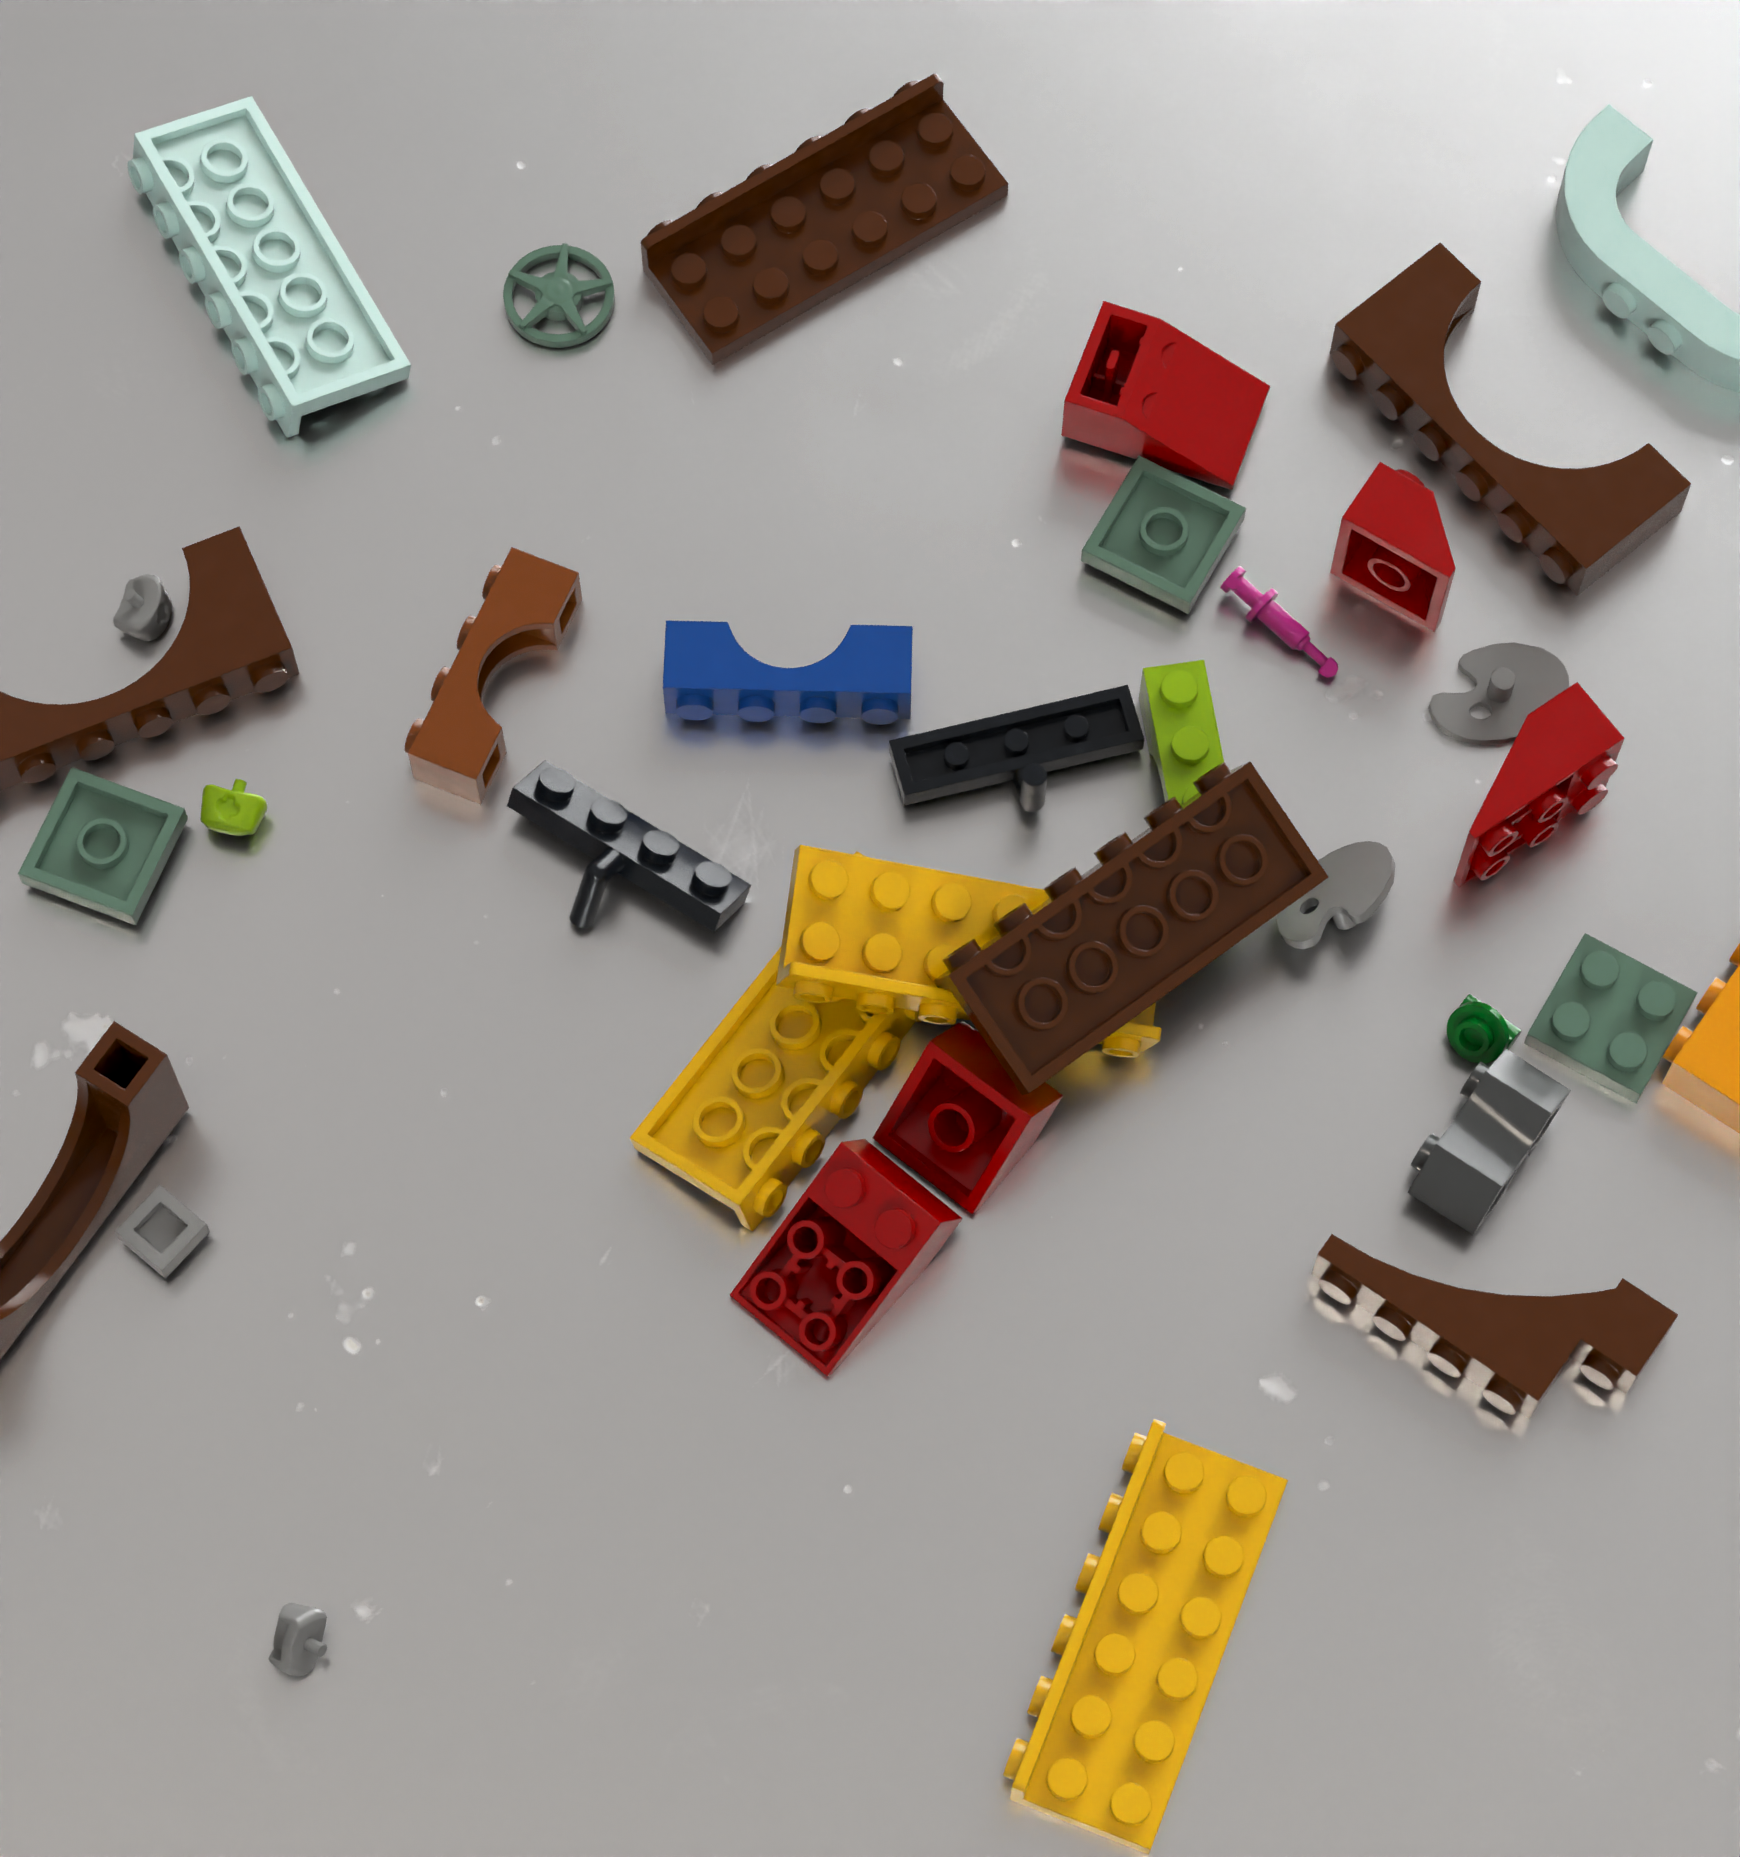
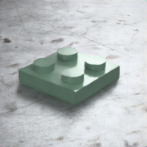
[1081,456,1246,614]
[18,767,188,925]
[1524,933,1698,1104]

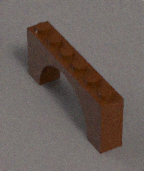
[1330,243,1691,596]
[0,526,299,791]
[0,1021,189,1360]

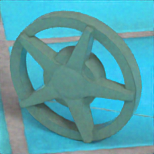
[503,243,615,348]

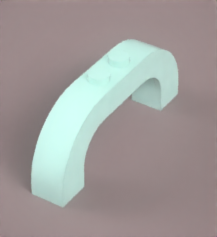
[1556,104,1740,392]

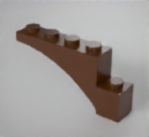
[1311,1234,1678,1419]

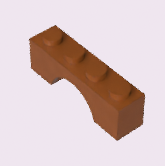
[405,547,582,805]

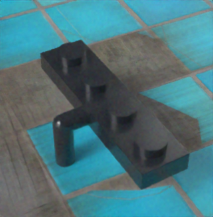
[889,685,1144,812]
[507,760,751,932]

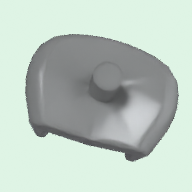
[113,574,172,641]
[269,1603,327,1676]

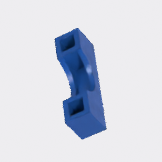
[663,621,913,725]

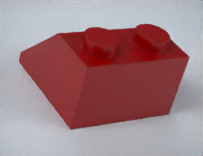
[1330,462,1456,632]
[873,1020,1063,1214]

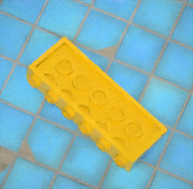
[776,845,1162,1058]
[630,851,921,1231]
[1003,1419,1288,1855]

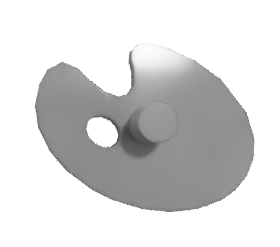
[1428,642,1569,745]
[1276,841,1395,949]

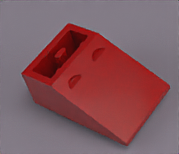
[1061,301,1270,490]
[1453,682,1625,887]
[730,1139,963,1376]

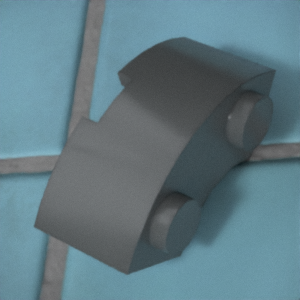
[1407,1049,1571,1235]

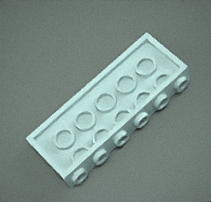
[127,96,411,438]

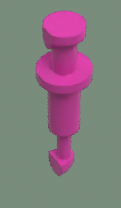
[1220,566,1338,678]

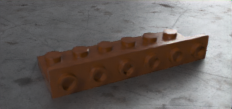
[641,73,1008,365]
[934,762,1328,1095]

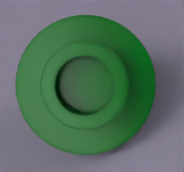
[1447,994,1522,1064]

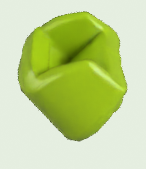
[200,779,267,836]

